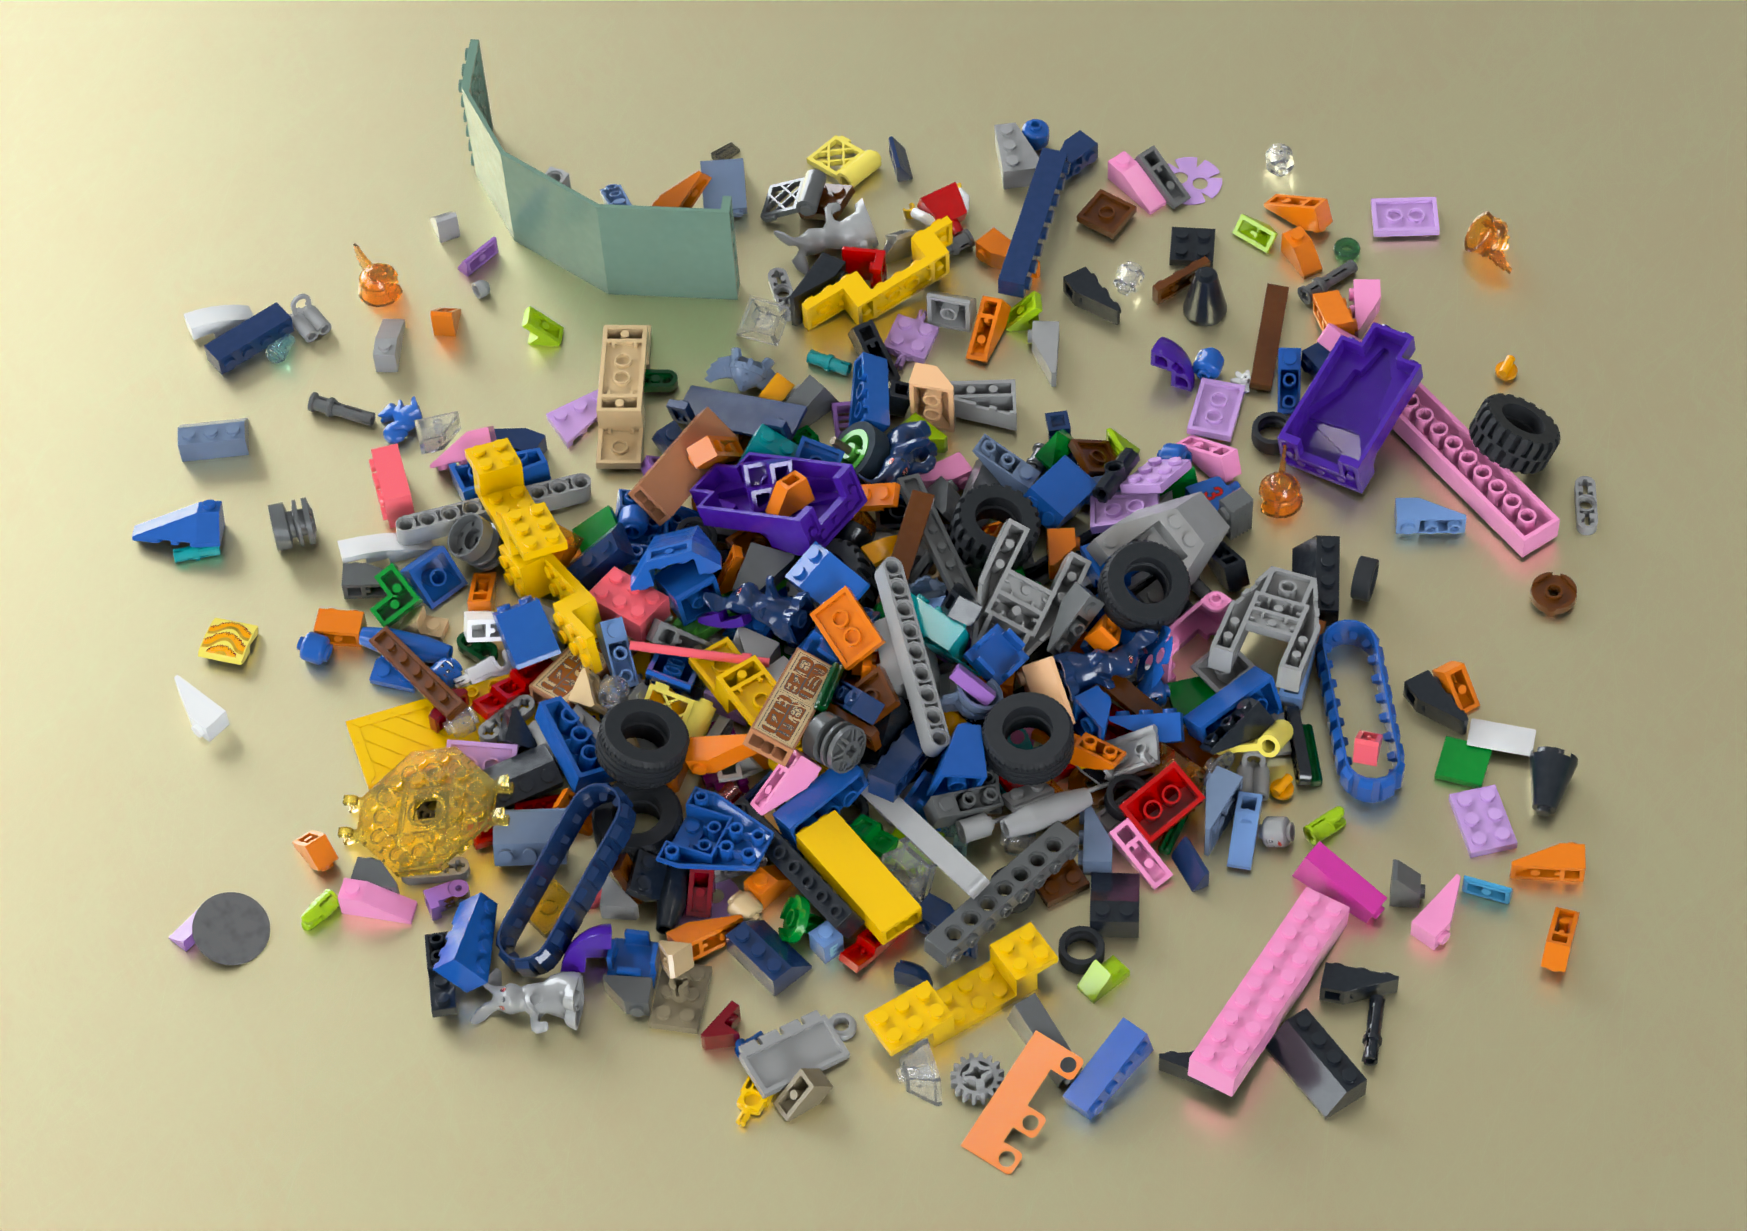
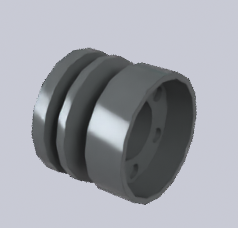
[268,497,317,552]
[447,512,504,571]
[802,711,866,774]

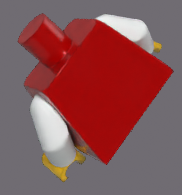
[903,182,970,237]

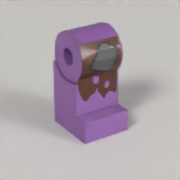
[423,879,470,921]

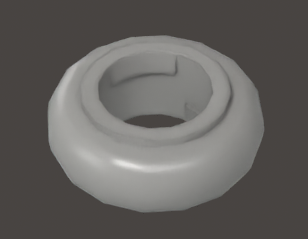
[829,1013,857,1041]

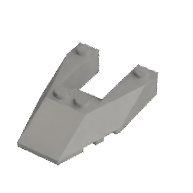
[1086,491,1230,604]
[971,518,1092,656]
[1207,566,1321,693]

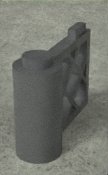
[760,169,827,223]

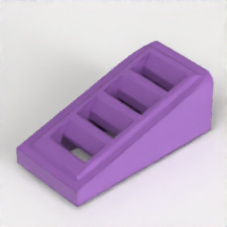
[831,401,851,438]

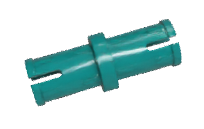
[806,349,852,376]
[173,546,221,563]

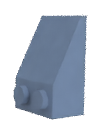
[1204,765,1243,856]

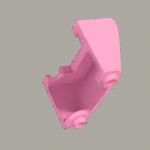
[1142,591,1232,684]

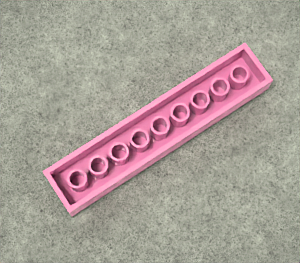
[1392,382,1560,558]
[1188,887,1350,1097]

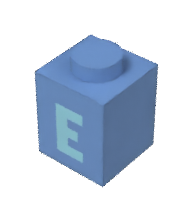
[809,920,844,964]

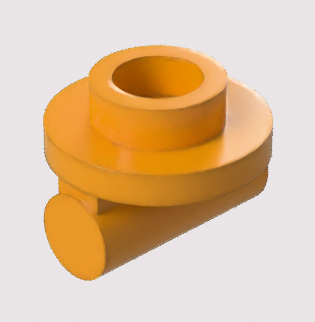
[1495,355,1518,380]
[1270,773,1294,800]

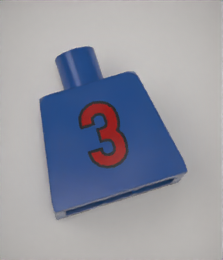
[1185,476,1241,511]

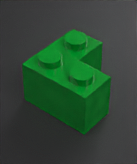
[370,563,424,628]

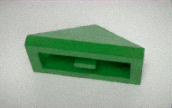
[1035,429,1074,470]

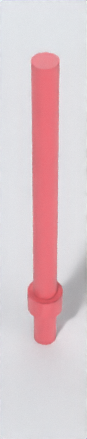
[629,641,770,668]

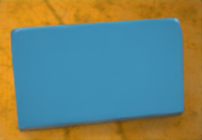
[1462,875,1513,904]

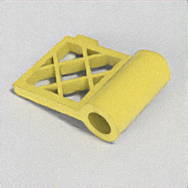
[806,135,881,188]
[644,681,716,737]
[1216,719,1293,758]

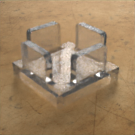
[880,837,937,904]

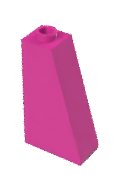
[1292,841,1387,923]

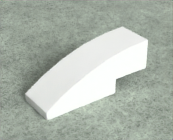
[184,305,254,340]

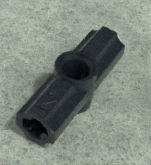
[1092,447,1140,503]

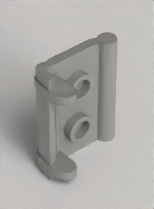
[1104,724,1160,781]

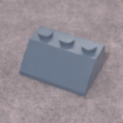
[178,418,249,462]
[493,808,569,866]

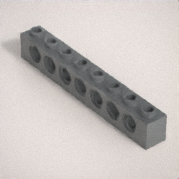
[924,821,1079,968]

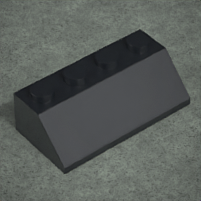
[1292,535,1340,627]
[457,744,564,824]
[1265,1008,1367,1119]

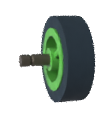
[829,421,890,484]

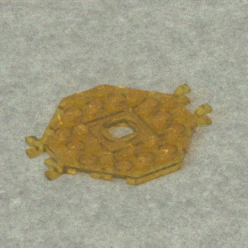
[338,746,514,878]

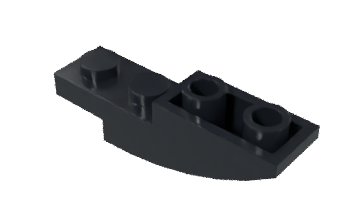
[425,931,457,1018]

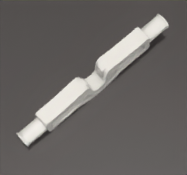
[453,649,514,688]

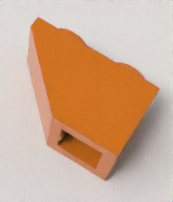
[765,470,815,517]

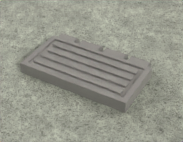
[738,1010,850,1099]

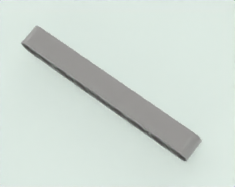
[396,473,591,546]
[875,556,950,757]
[858,764,991,900]

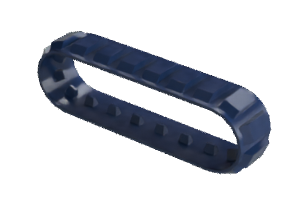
[496,783,636,977]

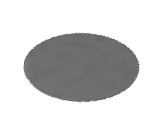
[192,892,270,965]

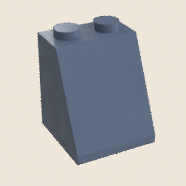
[700,158,748,217]

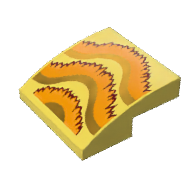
[198,617,258,665]

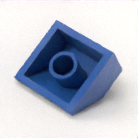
[401,546,468,609]
[1072,685,1112,741]

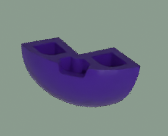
[1151,337,1195,392]
[740,458,792,513]
[561,924,612,972]

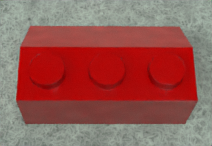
[1119,761,1206,845]

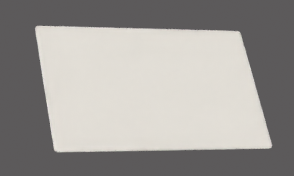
[1467,718,1536,756]

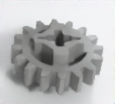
[950,1052,1004,1105]

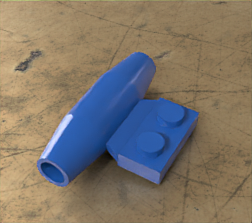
[359,627,453,693]

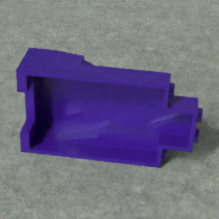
[1277,322,1423,494]
[689,452,868,556]

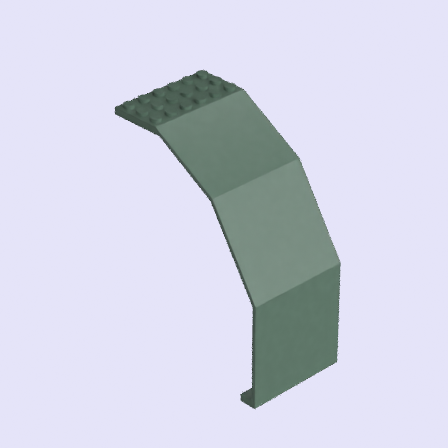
[458,39,740,300]

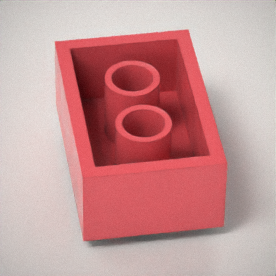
[369,443,415,528]
[589,566,671,642]

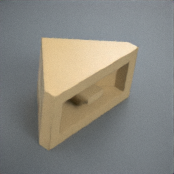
[568,668,608,715]
[658,940,694,979]

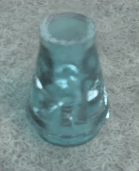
[266,333,295,364]

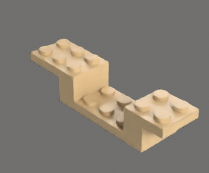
[596,325,652,469]

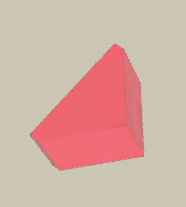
[1353,730,1383,766]

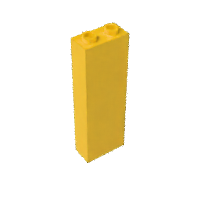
[796,810,922,945]

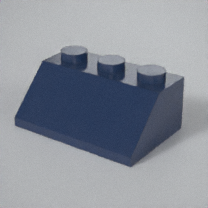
[567,522,636,591]
[725,920,812,996]

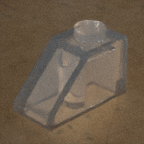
[414,411,461,454]

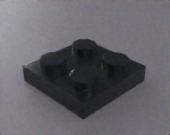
[1169,227,1215,267]

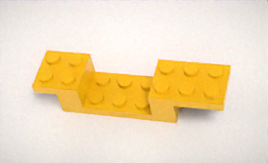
[802,216,953,331]
[464,438,568,561]
[498,544,603,674]
[688,636,829,797]
[864,922,1058,1056]

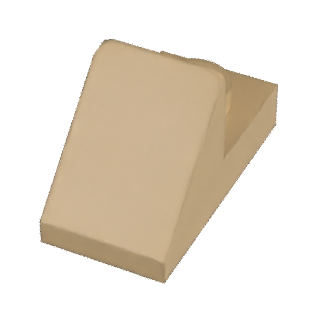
[399,605,449,642]

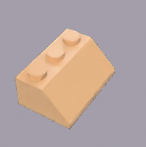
[909,362,955,433]
[1016,656,1076,729]

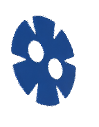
[1137,626,1173,692]

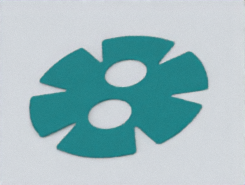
[924,642,981,677]

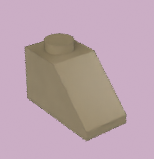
[773,1068,833,1121]

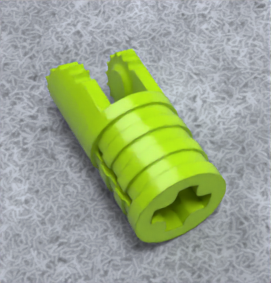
[1303,806,1346,845]
[301,889,340,931]

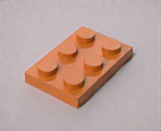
[809,586,886,671]

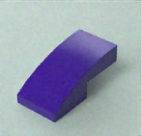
[697,609,752,628]

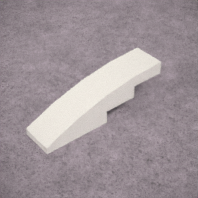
[337,533,433,564]

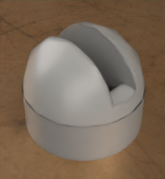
[472,280,490,299]

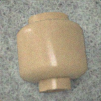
[727,890,763,921]

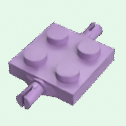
[884,309,939,370]

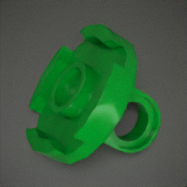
[778,894,825,943]

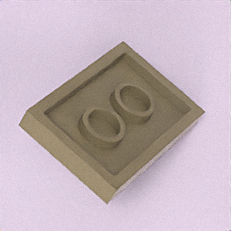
[649,964,713,1034]

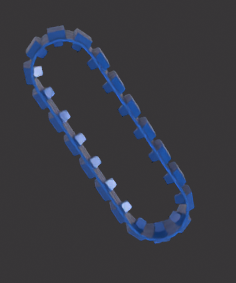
[1315,619,1405,803]

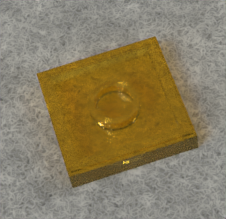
[528,878,571,939]

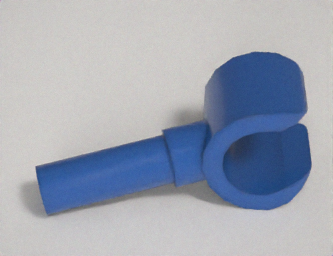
[734,1031,764,1058]

